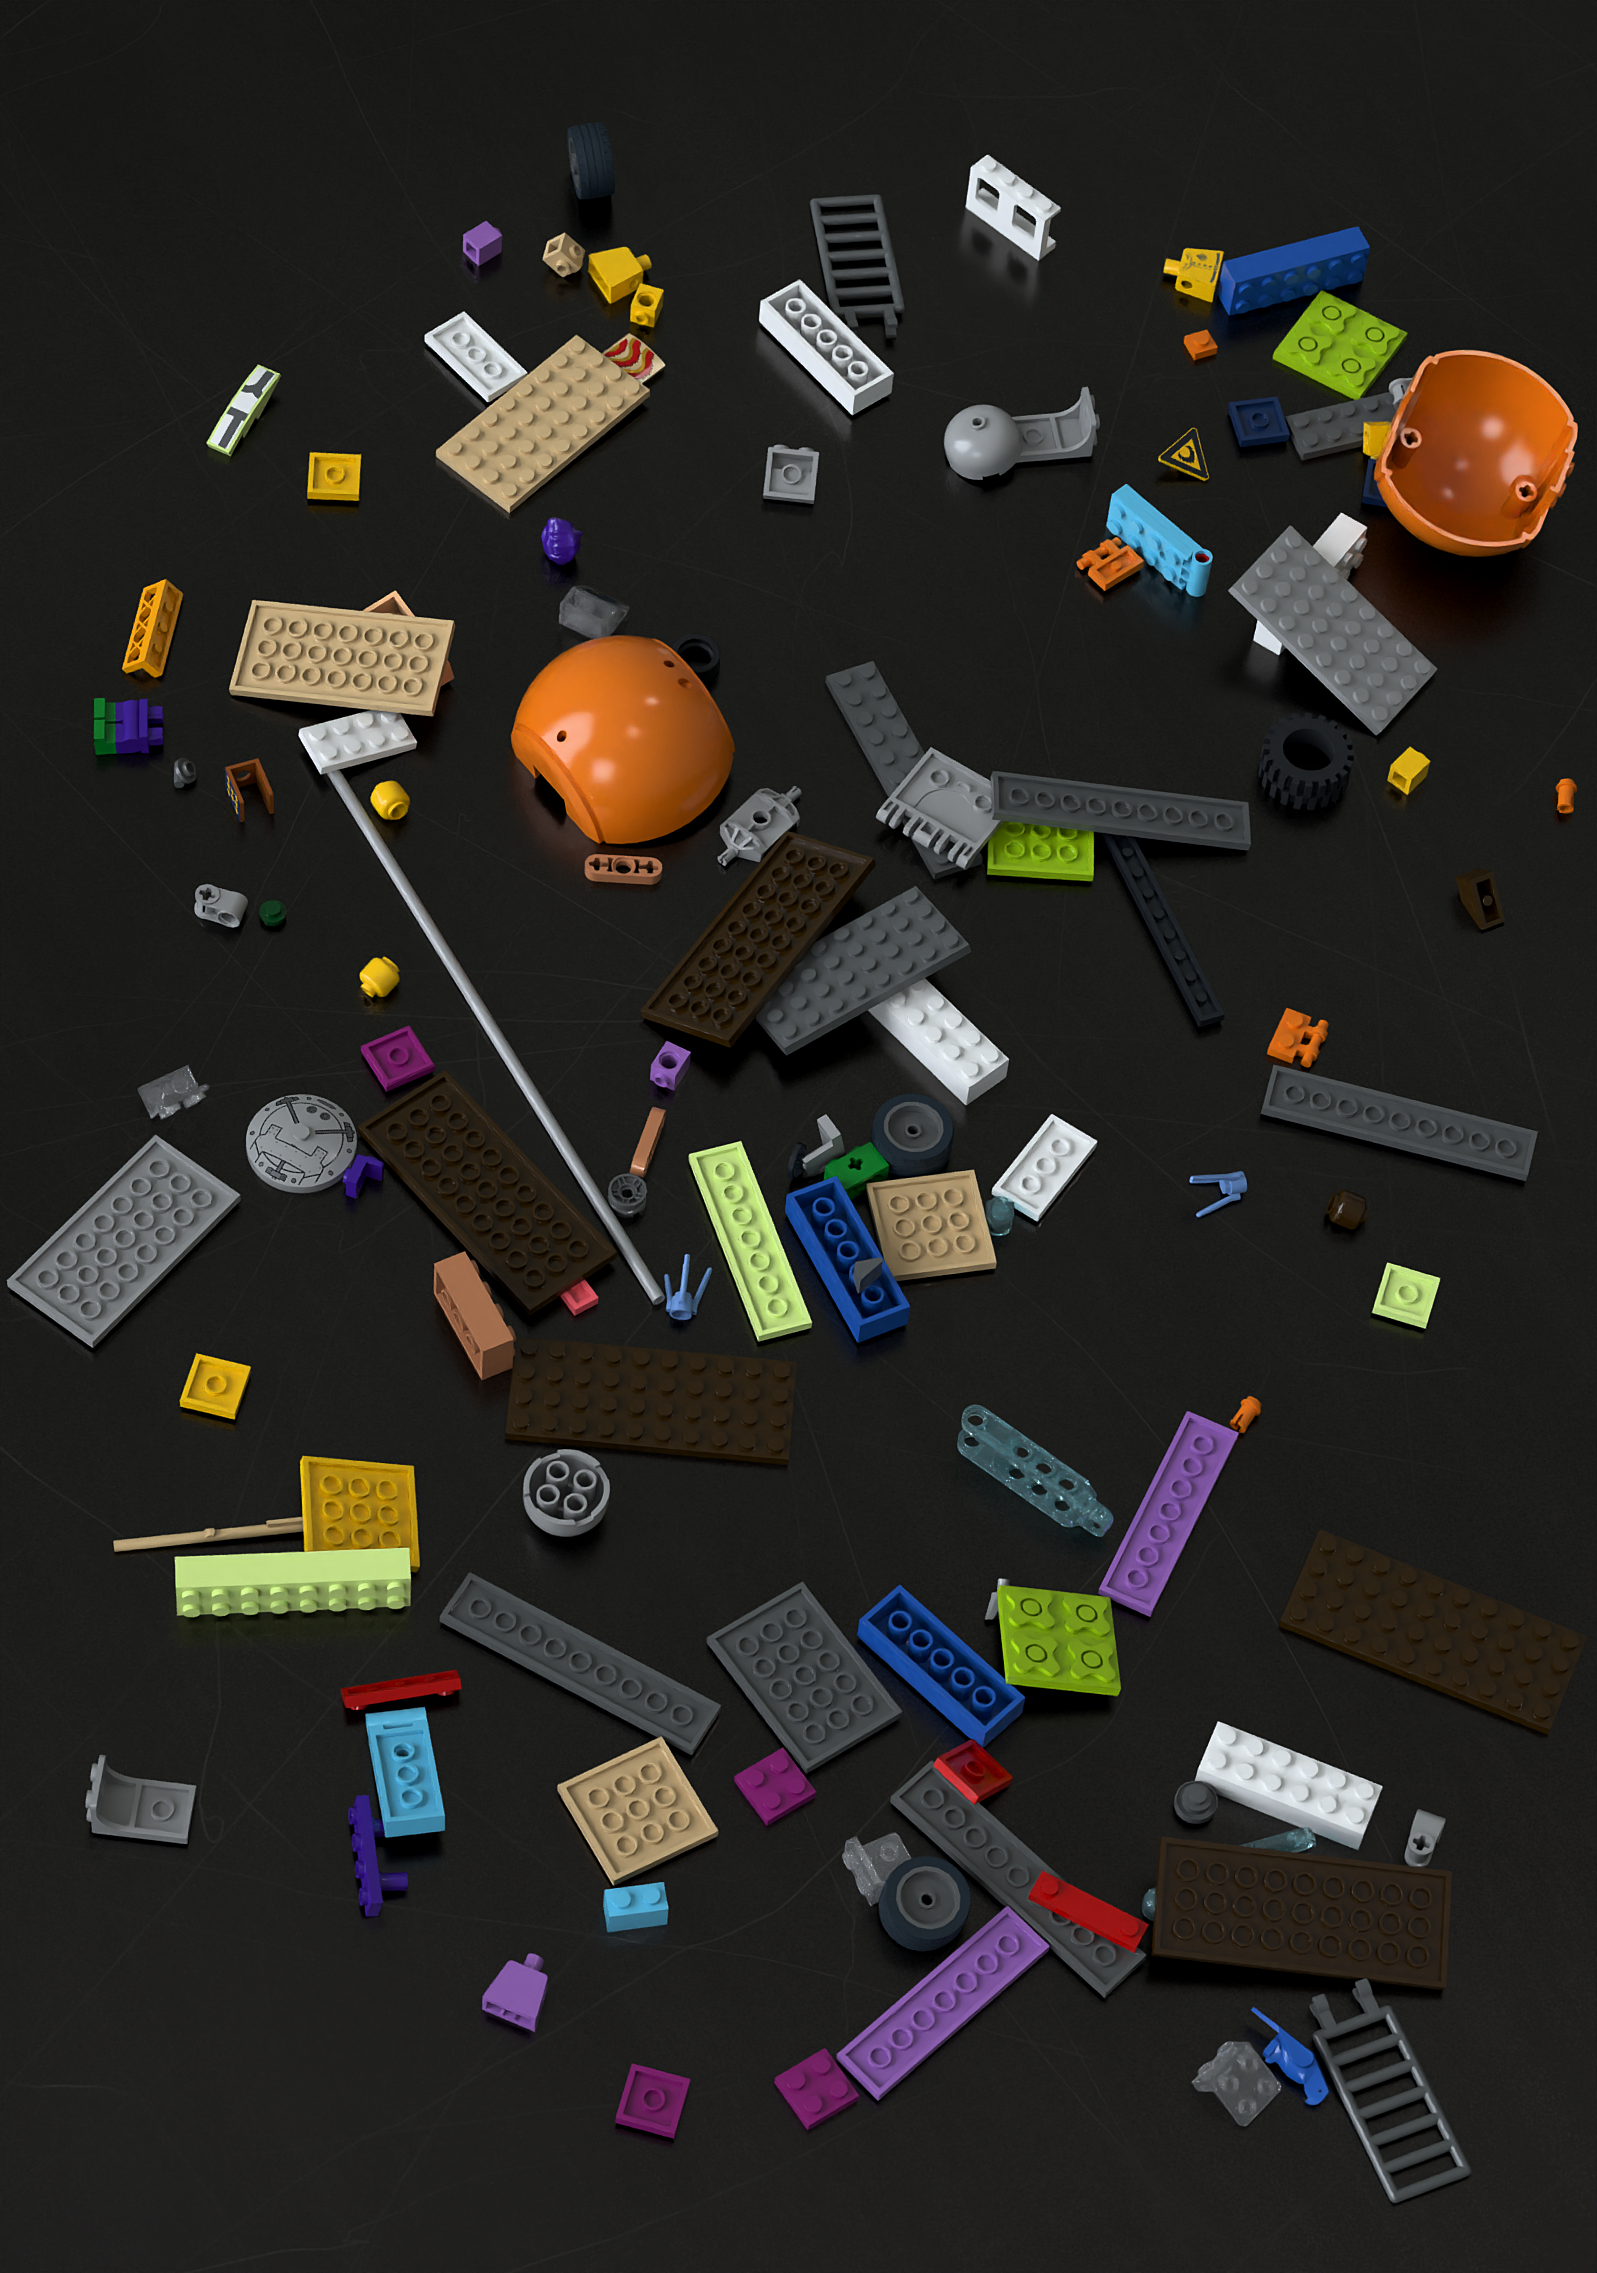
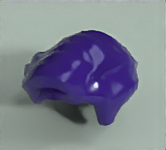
[541,518,583,565]

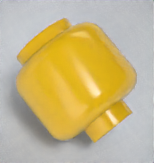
[371,781,410,820]
[360,957,400,997]

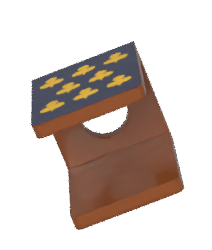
[225,758,274,822]

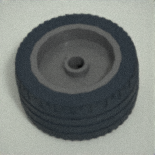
[567,123,615,199]
[870,1093,954,1179]
[879,1856,971,1952]

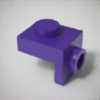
[343,1154,384,1198]

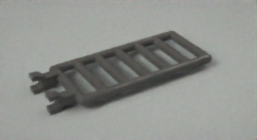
[810,194,905,338]
[1309,1978,1472,2203]

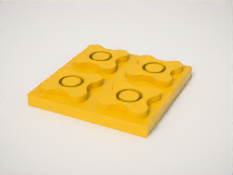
[300,1456,420,1572]

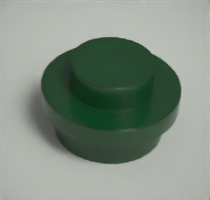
[259,900,286,926]

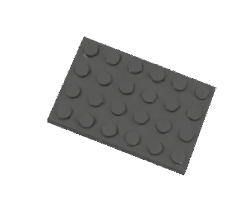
[707,1582,902,1774]

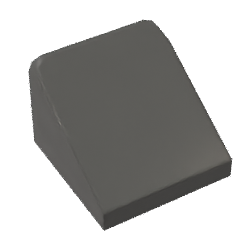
[853,1257,883,1293]

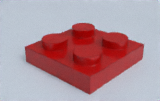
[933,1739,1014,1805]

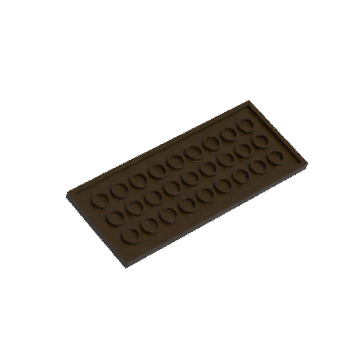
[640,830,876,1048]
[358,1070,617,1316]
[505,1336,797,1465]
[1279,1529,1587,1735]
[1151,1836,1452,1990]

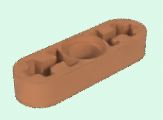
[585,854,662,885]
[630,1107,667,1178]

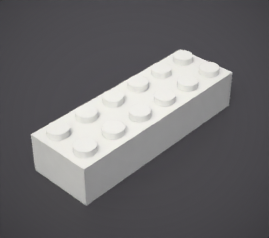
[759,279,894,415]
[1253,513,1367,655]
[868,978,1009,1105]
[1195,1721,1383,1850]

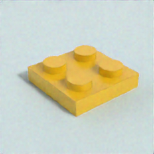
[307,452,361,501]
[180,1353,251,1420]

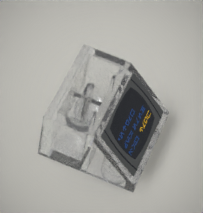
[559,585,630,639]

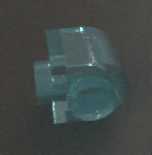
[985,1196,1014,1236]

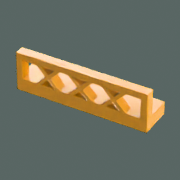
[122,579,183,678]

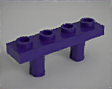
[348,1795,408,1917]

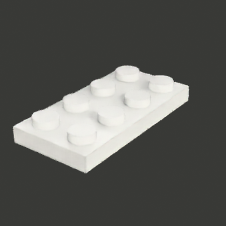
[425,312,527,402]
[298,710,417,774]
[992,1114,1098,1222]

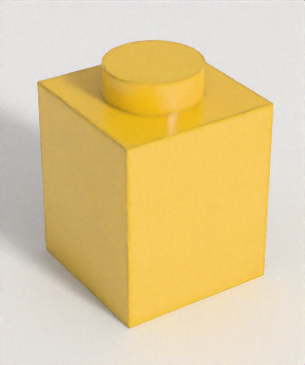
[1387,747,1430,795]

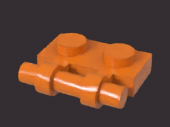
[1077,537,1144,591]
[1267,1008,1329,1067]

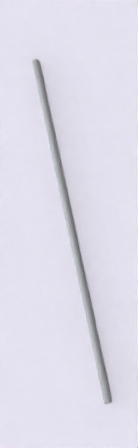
[327,769,665,1305]

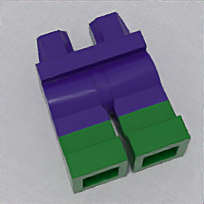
[94,698,163,755]

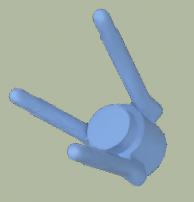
[1189,1171,1247,1217]
[664,1254,712,1320]

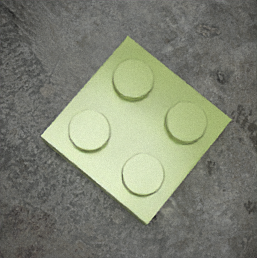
[1372,1262,1440,1329]

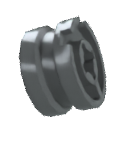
[608,1173,647,1218]

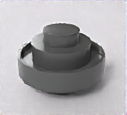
[1174,1781,1218,1824]

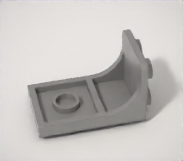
[1012,387,1100,463]
[86,1755,196,1844]

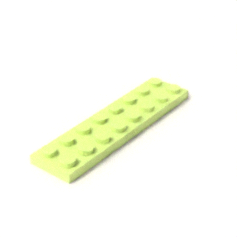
[688,1141,812,1342]

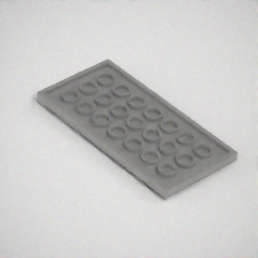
[1228,525,1437,736]
[7,1135,241,1348]

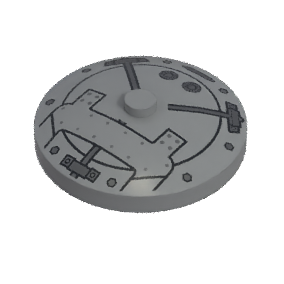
[246,1094,357,1193]

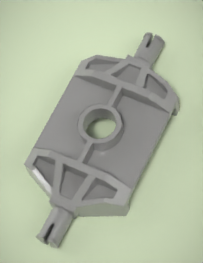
[718,786,802,866]

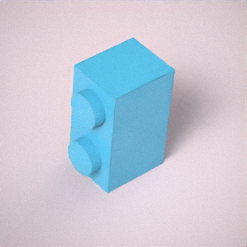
[603,1882,669,1932]

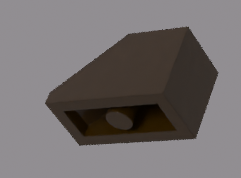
[1455,868,1505,930]

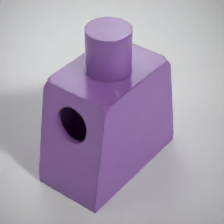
[482,1953,548,2032]

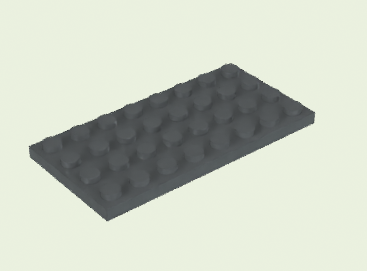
[755,886,971,1056]

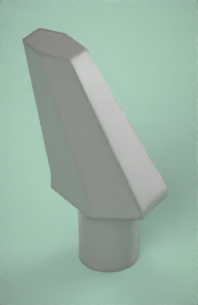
[984,1579,1010,1620]

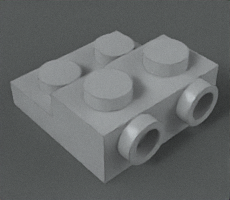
[763,445,819,504]

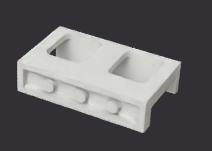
[966,154,1061,261]

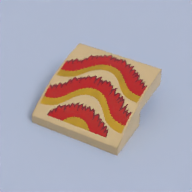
[602,333,666,384]

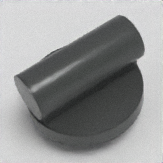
[174,758,196,788]

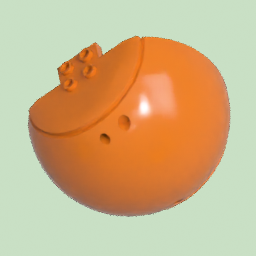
[1374,350,1578,557]
[511,635,735,844]

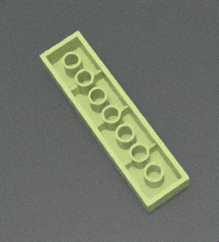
[175,1548,411,1617]

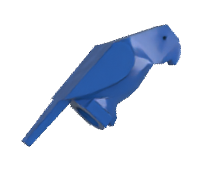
[1251,2007,1330,2105]

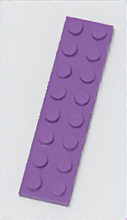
[1098,1411,1239,1617]
[836,1906,1050,2101]

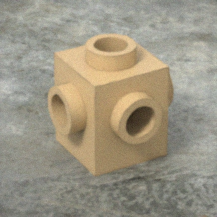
[543,233,585,277]

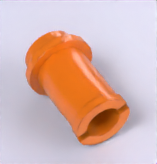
[1556,778,1577,814]
[1229,1396,1262,1433]

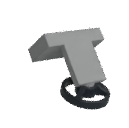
[787,1114,846,1180]

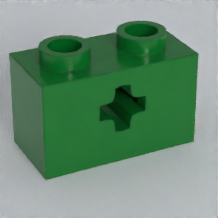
[823,1142,889,1200]

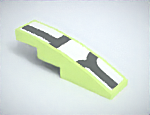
[207,365,281,456]

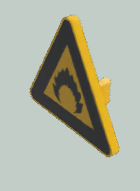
[1158,428,1209,481]

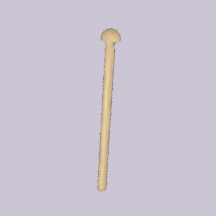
[113,1517,303,1552]

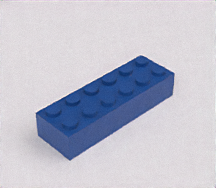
[1217,226,1370,316]
[785,1176,910,1343]
[857,1585,1025,1748]

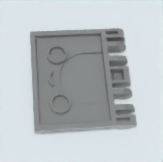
[876,747,1004,870]

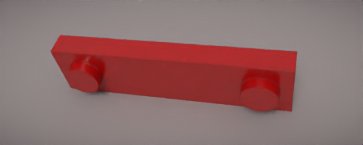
[341,1670,462,1710]
[1028,1871,1149,1953]

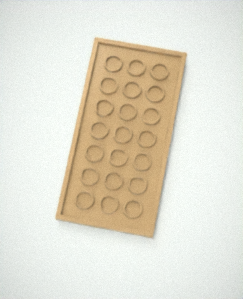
[436,335,650,513]
[229,600,456,716]

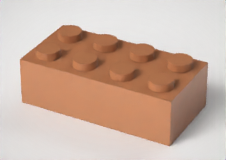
[434,1251,516,1380]

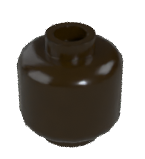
[1326,1190,1369,1230]

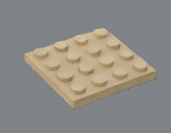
[865,1170,997,1281]
[557,1736,718,1886]

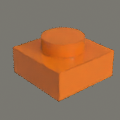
[1184,329,1218,360]

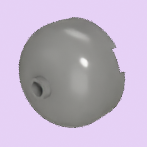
[944,404,1021,480]
[523,1449,610,1537]

